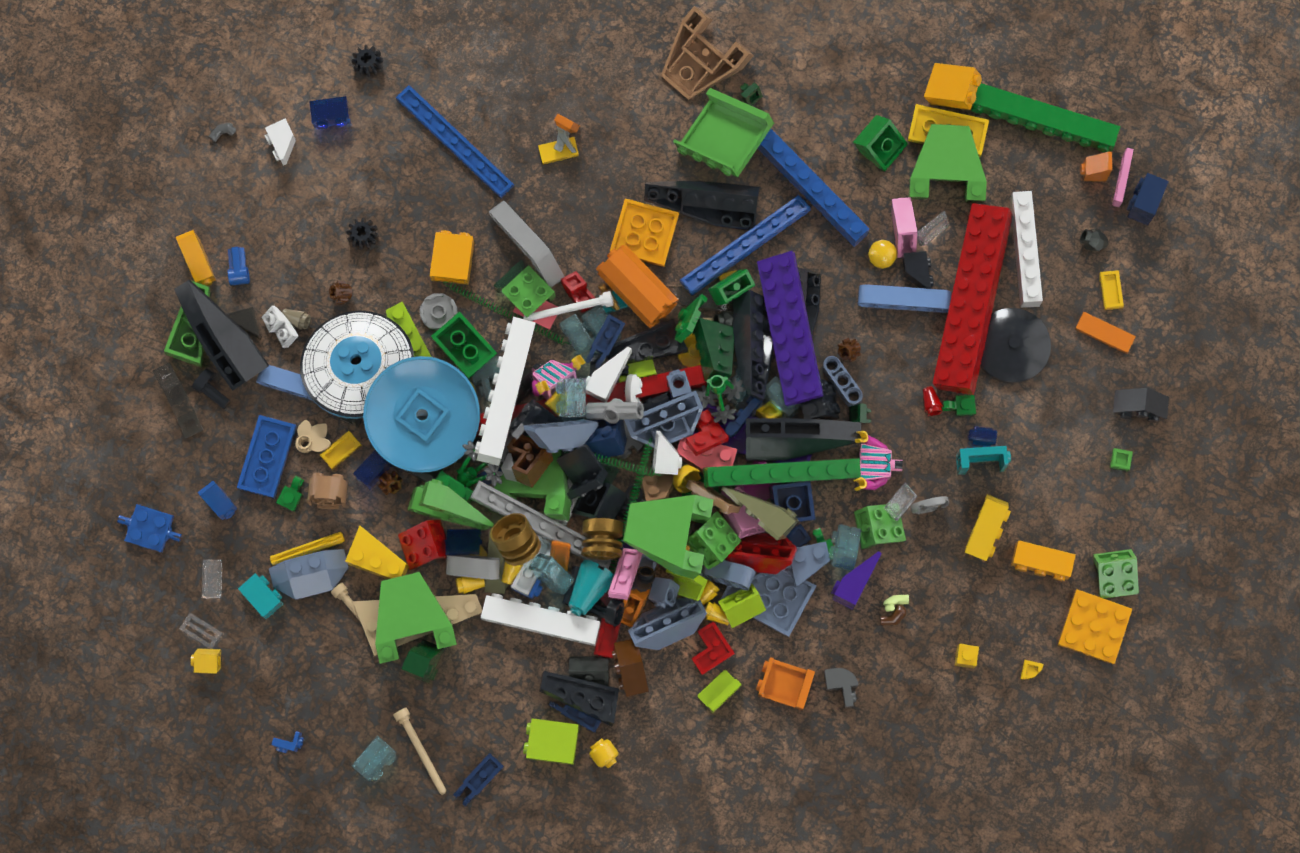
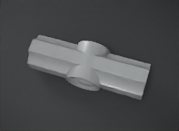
[585,398,644,424]

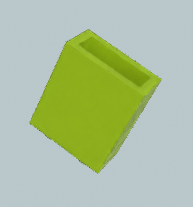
[523,718,579,765]

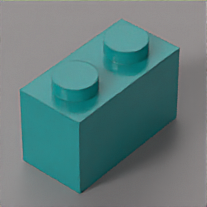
[238,573,283,620]

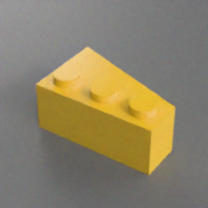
[965,494,1011,561]
[345,526,409,579]

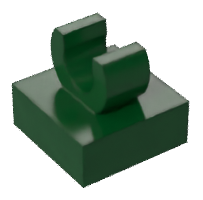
[739,82,763,106]
[849,404,871,425]

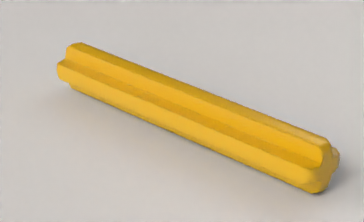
[270,532,345,566]

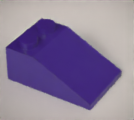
[831,551,882,610]

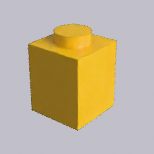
[954,644,979,669]
[191,649,221,674]

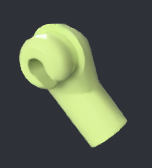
[883,595,909,612]

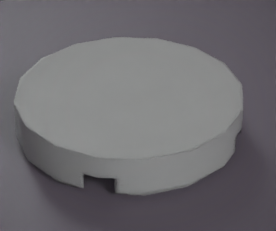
[420,293,458,331]
[910,496,950,514]

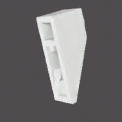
[584,347,632,402]

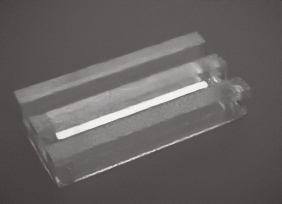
[179,613,223,649]

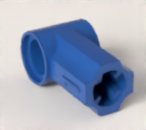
[228,247,250,286]

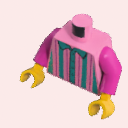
[532,355,586,400]
[853,431,903,491]

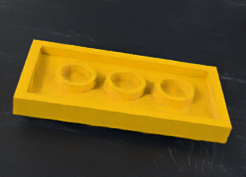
[908,104,989,157]

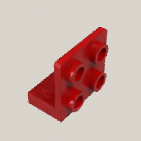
[398,520,452,570]

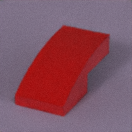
[560,271,595,313]

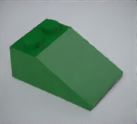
[431,311,497,379]

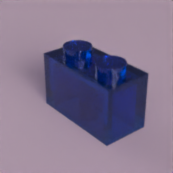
[309,96,351,130]
[353,450,393,490]

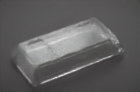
[917,211,950,246]
[884,482,918,521]
[202,559,222,598]

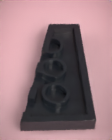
[607,319,688,364]
[539,671,619,727]

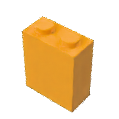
[924,63,982,110]
[429,230,475,285]

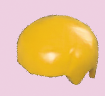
[868,239,897,269]
[673,465,701,493]

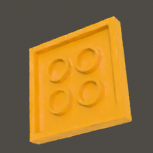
[610,198,679,267]
[1058,589,1132,665]

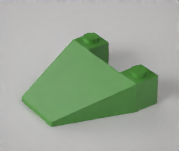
[908,124,987,203]
[489,449,572,521]
[407,479,494,530]
[623,495,714,579]
[375,572,457,664]

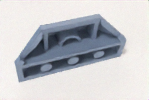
[624,390,703,448]
[524,420,598,453]
[269,549,349,600]
[628,598,707,650]

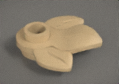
[295,420,331,453]

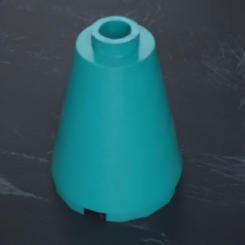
[569,560,614,616]

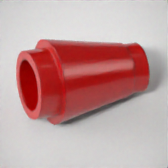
[922,386,943,416]

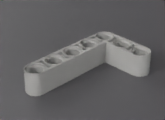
[489,200,565,288]

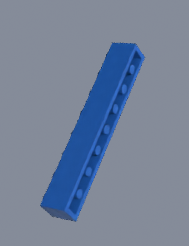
[757,129,869,247]

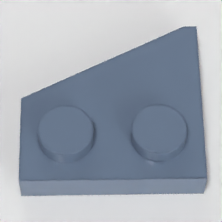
[791,542,830,587]

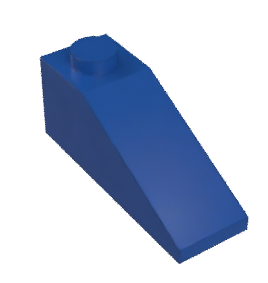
[197,481,238,520]

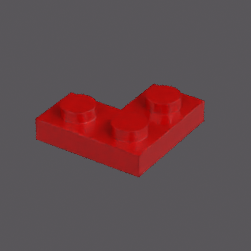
[685,409,729,456]
[691,621,735,675]

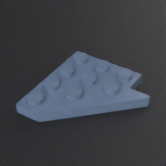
[720,565,816,638]

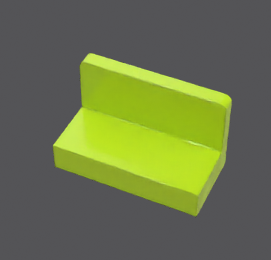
[618,359,657,383]
[666,569,708,601]
[718,584,766,628]
[698,670,742,713]

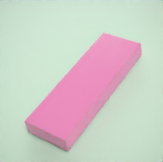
[1112,148,1134,207]
[608,548,642,600]

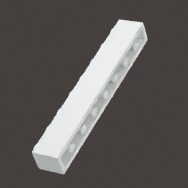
[474,317,535,466]

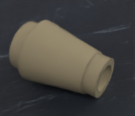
[282,309,311,330]

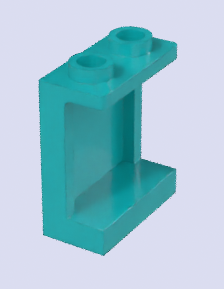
[956,446,1011,475]

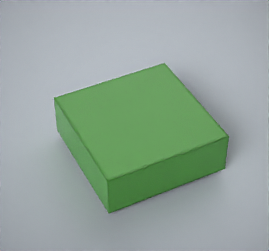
[1110,448,1133,471]

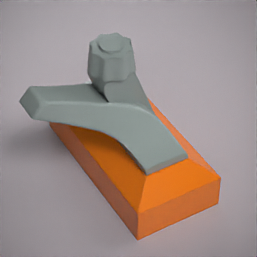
[554,113,580,153]

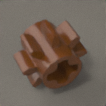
[329,280,353,304]
[837,337,861,362]
[378,471,403,495]

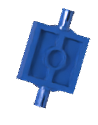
[117,504,182,552]

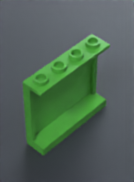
[673,88,774,178]

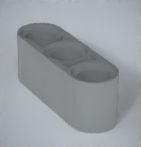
[446,554,500,580]

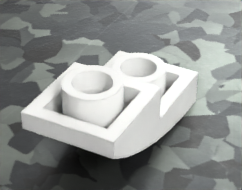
[262,306,298,348]
[625,374,642,403]

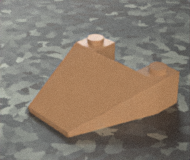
[661,6,754,100]

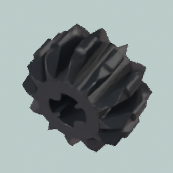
[351,45,383,77]
[346,218,379,250]

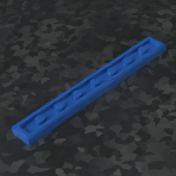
[396,85,514,198]
[680,195,811,296]

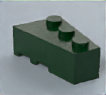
[692,317,734,381]
[401,639,444,684]

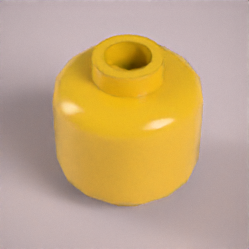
[589,738,618,768]

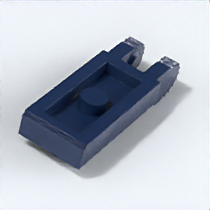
[585,314,625,369]
[725,396,764,438]
[548,701,601,733]
[453,753,504,806]

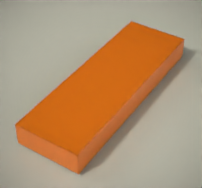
[1075,312,1136,354]

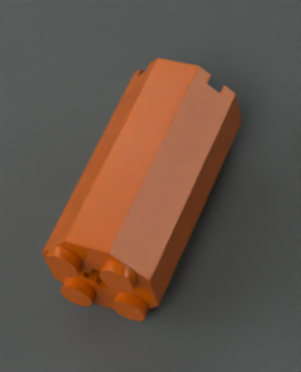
[596,245,679,328]

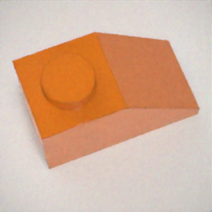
[1080,152,1112,182]
[621,588,651,627]

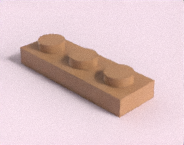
[686,480,741,515]

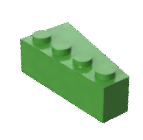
[164,281,210,368]

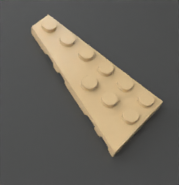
[353,594,482,656]

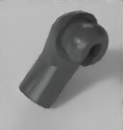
[208,122,236,142]

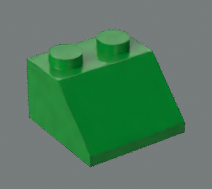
[853,115,908,171]

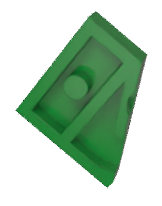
[675,294,708,343]

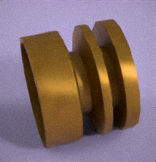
[490,513,541,566]
[581,518,623,560]

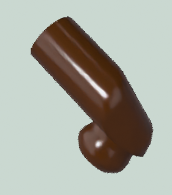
[880,605,906,625]

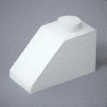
[652,431,682,475]

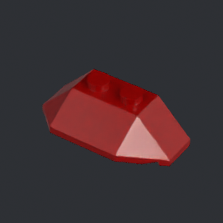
[724,533,797,575]

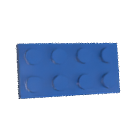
[237,415,297,499]

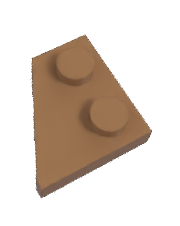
[641,473,674,501]

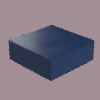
[786,524,812,547]

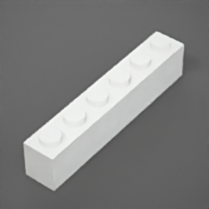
[1010,191,1043,308]
[481,593,601,646]

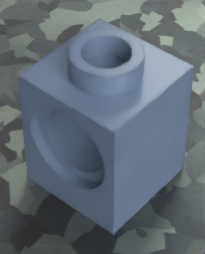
[666,370,692,399]
[648,577,680,609]

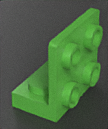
[502,265,556,317]
[854,503,906,549]
[687,512,741,570]
[1093,549,1139,599]

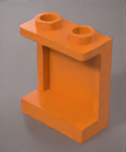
[756,657,815,711]

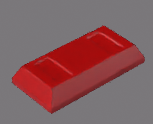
[594,618,621,659]

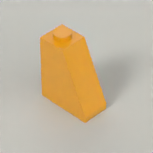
[176,230,216,286]

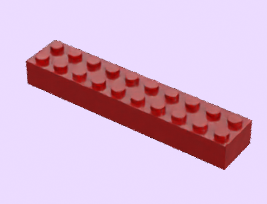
[933,203,1013,395]

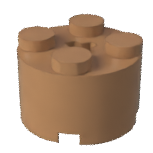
[307,473,348,510]

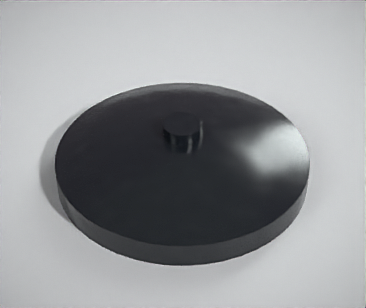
[980,308,1051,384]

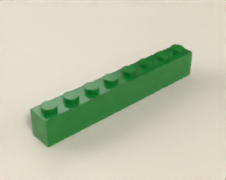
[971,83,1121,153]
[703,458,861,487]

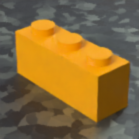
[1011,540,1076,581]

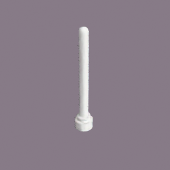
[523,291,614,321]

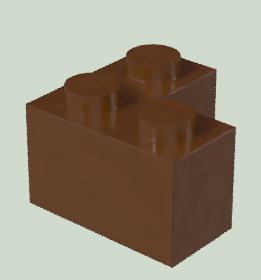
[507,434,554,488]
[612,639,649,697]

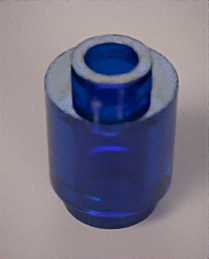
[968,426,997,447]

